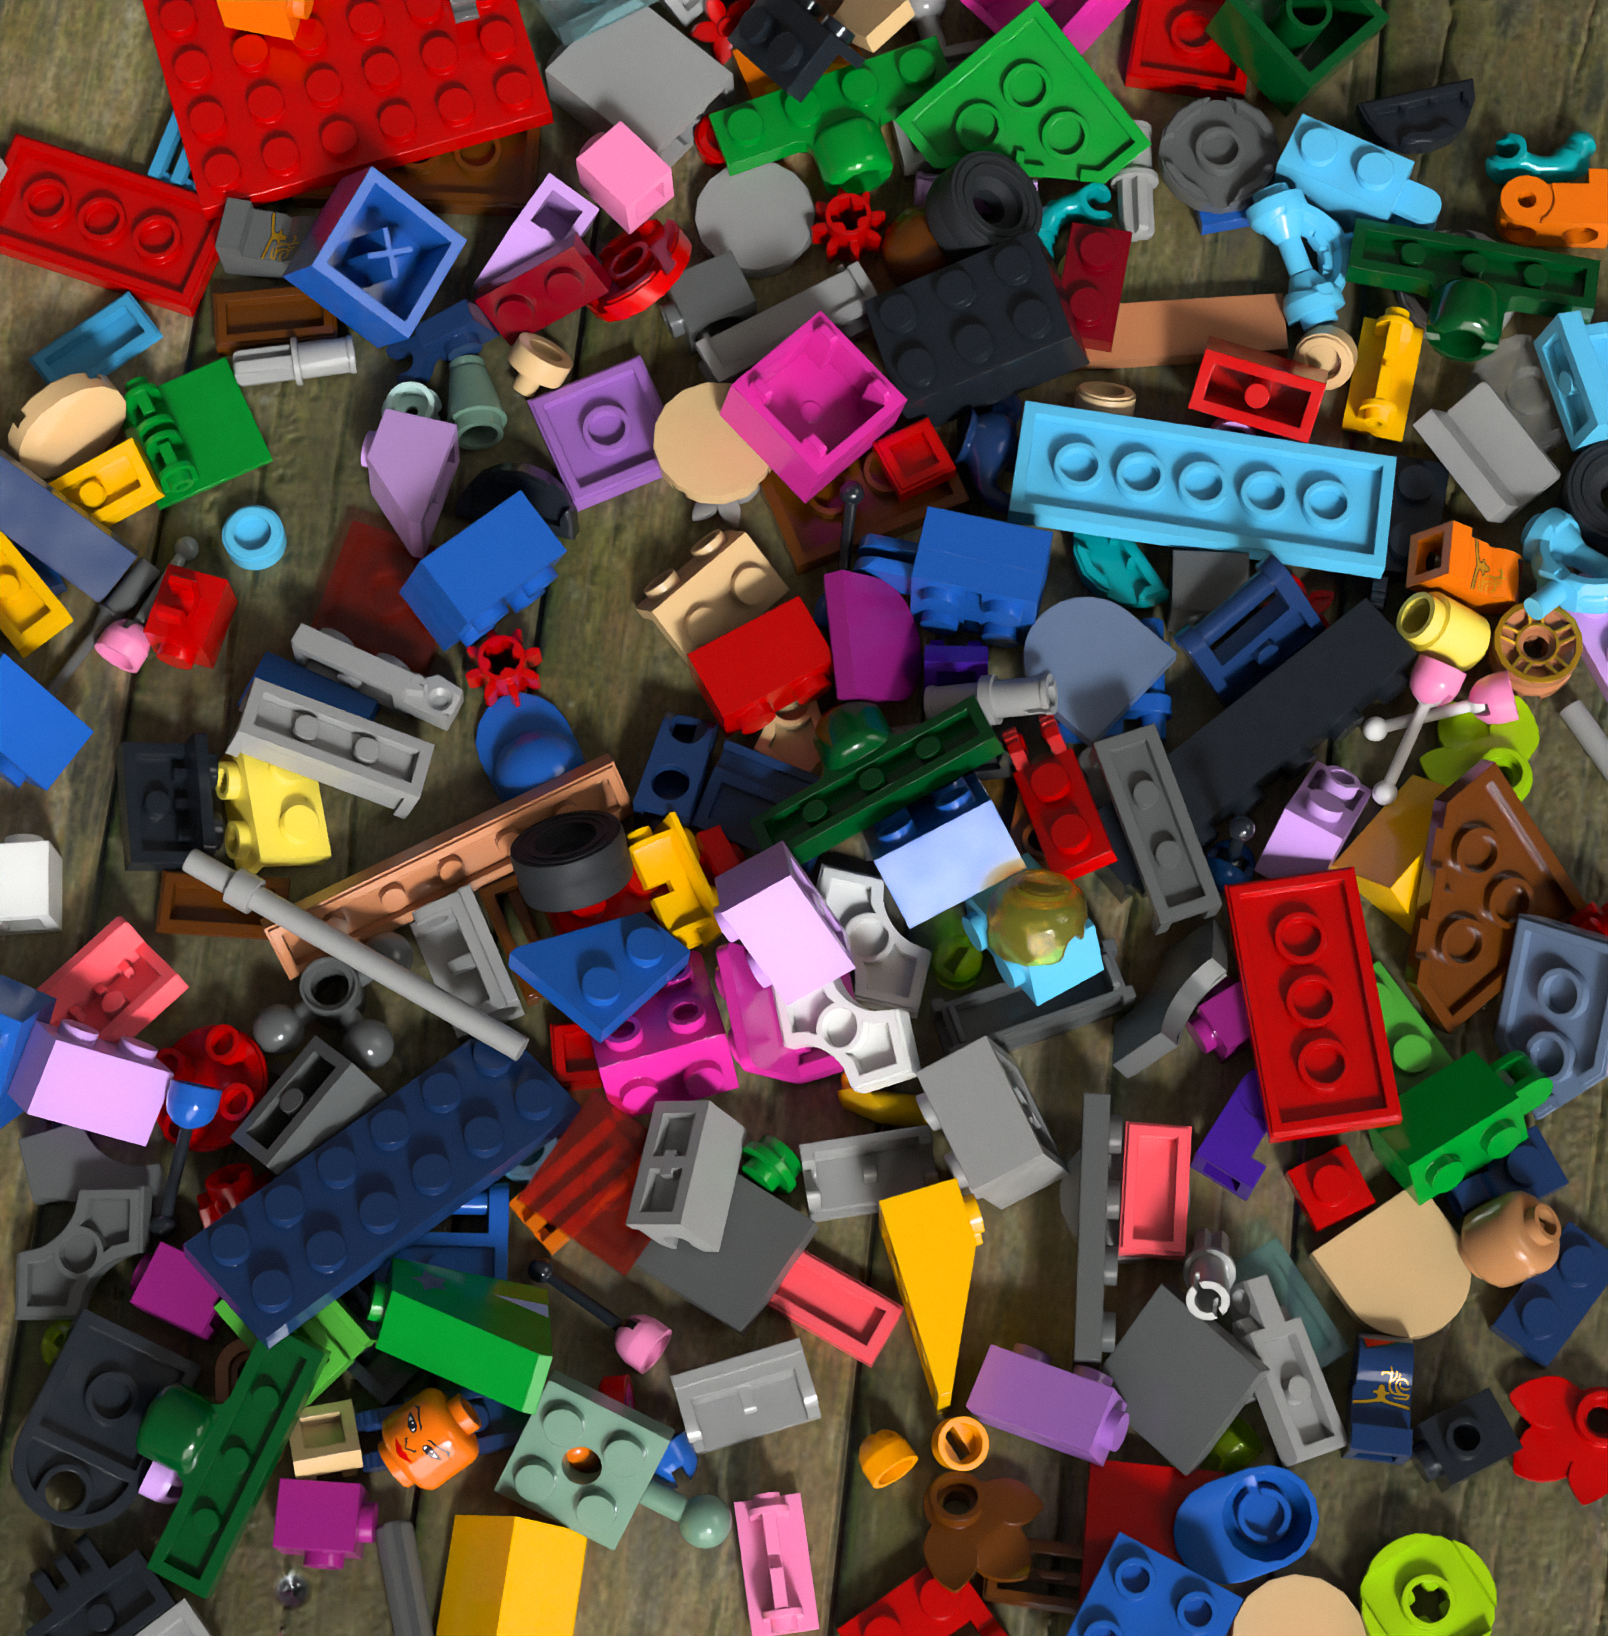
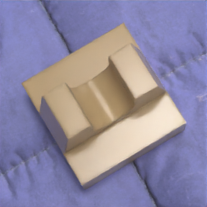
[289,1399,363,1481]

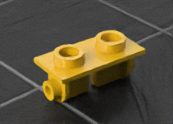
[1341,307,1424,442]
[626,811,723,950]

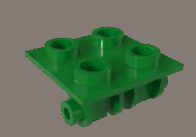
[122,357,273,510]

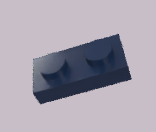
[1489,1221,1608,1370]

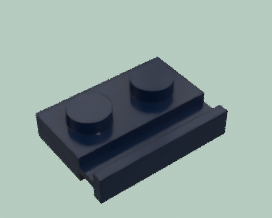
[691,740,821,874]

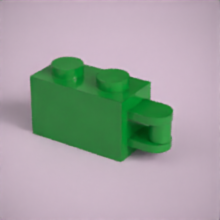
[1368,1050,1553,1206]

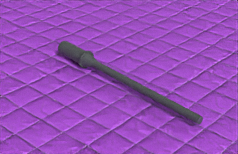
[45,558,160,697]

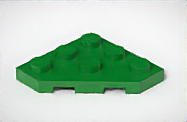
[894,0,1152,184]

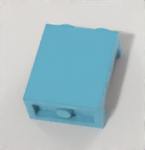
[1533,310,1608,453]

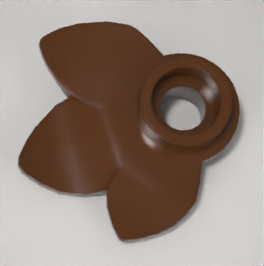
[923,1471,1044,1593]

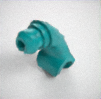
[1485,130,1596,185]
[1038,183,1112,260]

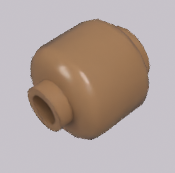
[1459,1190,1561,1288]

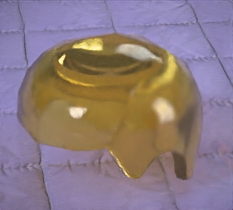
[986,869,1088,966]

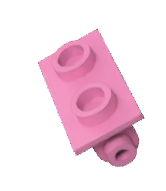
[734,1492,819,1636]

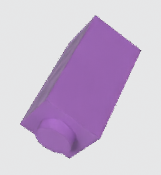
[966,1343,1129,1467]

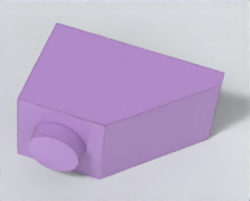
[361,408,460,559]

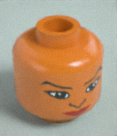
[377,1387,482,1490]

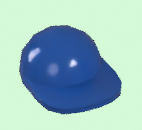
[475,692,586,803]
[1172,1464,1319,1585]

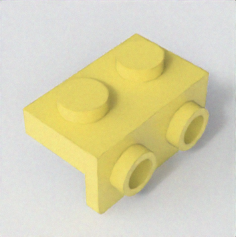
[215,753,332,875]

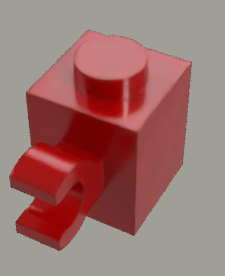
[143,564,238,670]

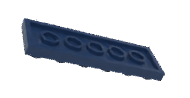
[183,1037,581,1350]

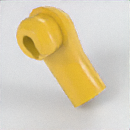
[837,1071,929,1127]

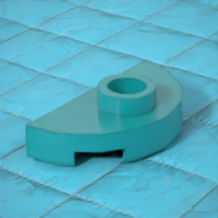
[1072,532,1170,609]

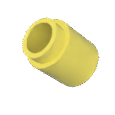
[1396,592,1491,672]

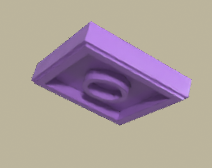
[527,355,664,512]

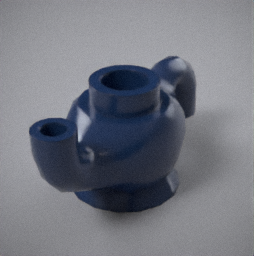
[952,394,1023,516]

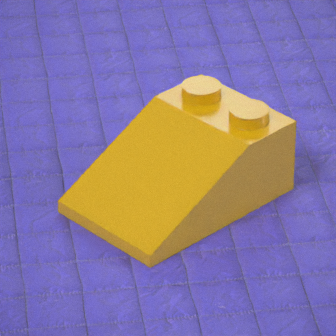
[879,1178,985,1415]

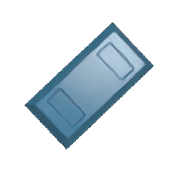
[28,291,163,385]

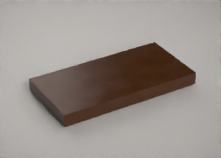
[293,126,543,217]

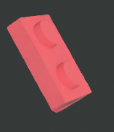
[36,916,189,1044]

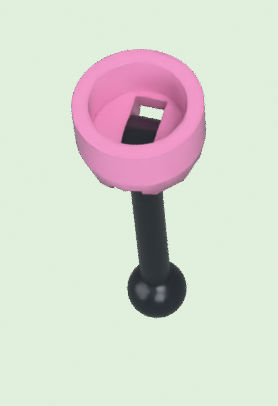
[528,1257,672,1374]

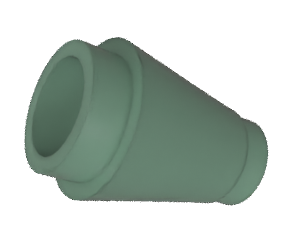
[447,355,508,450]

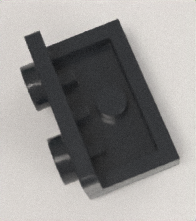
[727,0,866,103]
[116,732,224,871]

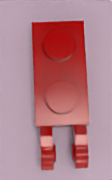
[1002,714,1118,886]

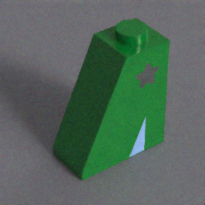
[366,1257,553,1415]

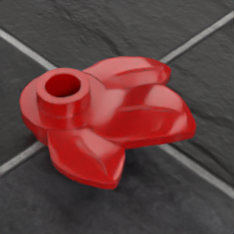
[1508,1376,1608,1505]

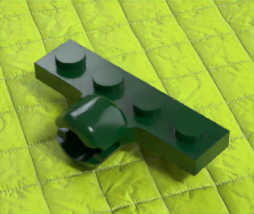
[1345,218,1601,362]
[748,695,1005,865]
[135,1332,331,1599]

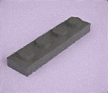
[1072,1093,1123,1370]

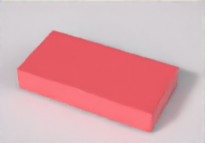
[1118,1121,1192,1261]
[765,1250,904,1368]

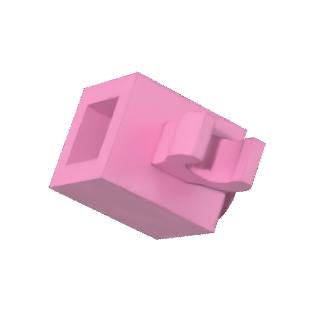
[576,121,674,234]

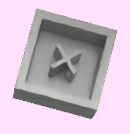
[915,1036,1071,1210]

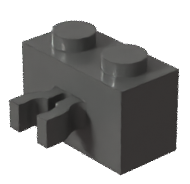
[230,1035,390,1177]

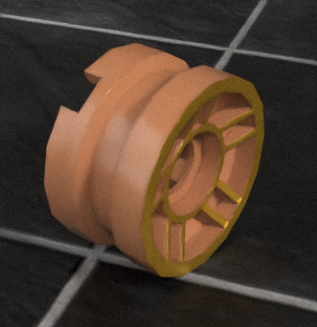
[1487,602,1583,700]

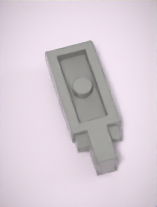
[291,623,464,731]
[1229,1274,1348,1468]

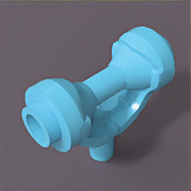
[1245,182,1352,333]
[1521,508,1608,620]

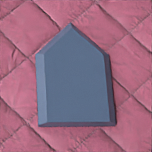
[1494,913,1608,1120]

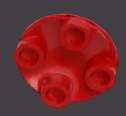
[156,1024,269,1152]

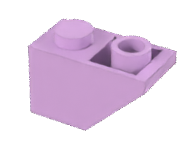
[473,173,599,289]
[1254,761,1372,879]

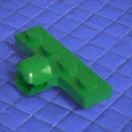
[709,36,950,196]

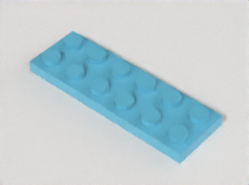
[1007,401,1397,579]

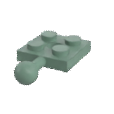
[494,1369,732,1551]

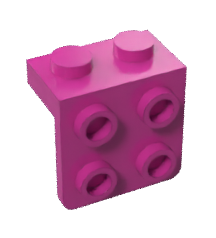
[715,942,855,1085]
[590,951,739,1123]

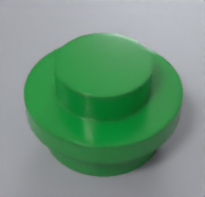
[742,1134,802,1195]

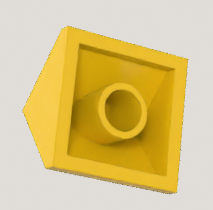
[1331,774,1448,936]
[436,1515,588,1636]

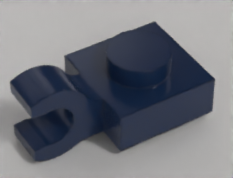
[386,299,500,385]
[1444,1125,1569,1219]

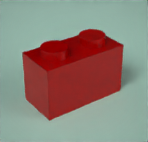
[1188,336,1328,443]
[687,596,835,738]

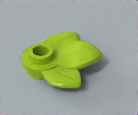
[1419,695,1540,802]

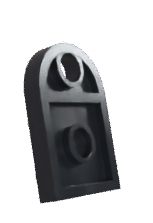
[9,1307,203,1529]

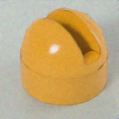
[930,1416,989,1471]
[858,1429,918,1489]

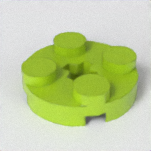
[1357,1533,1497,1636]

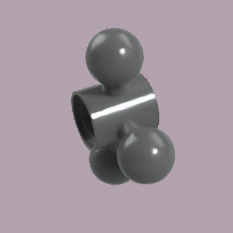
[253,932,413,1071]

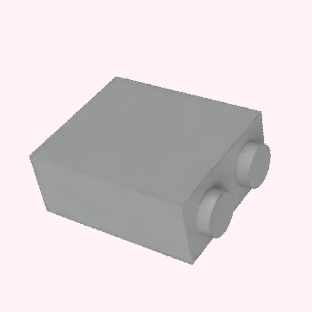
[545,0,735,167]

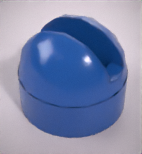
[652,1430,698,1489]

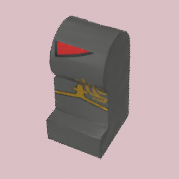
[215,197,317,281]

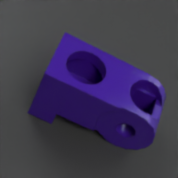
[1190,1068,1267,1201]

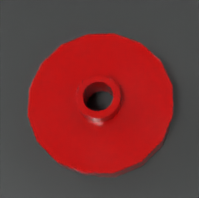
[586,219,692,322]

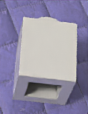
[0,834,62,936]

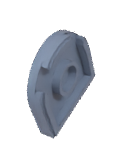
[1023,597,1177,748]

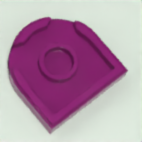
[823,570,922,706]

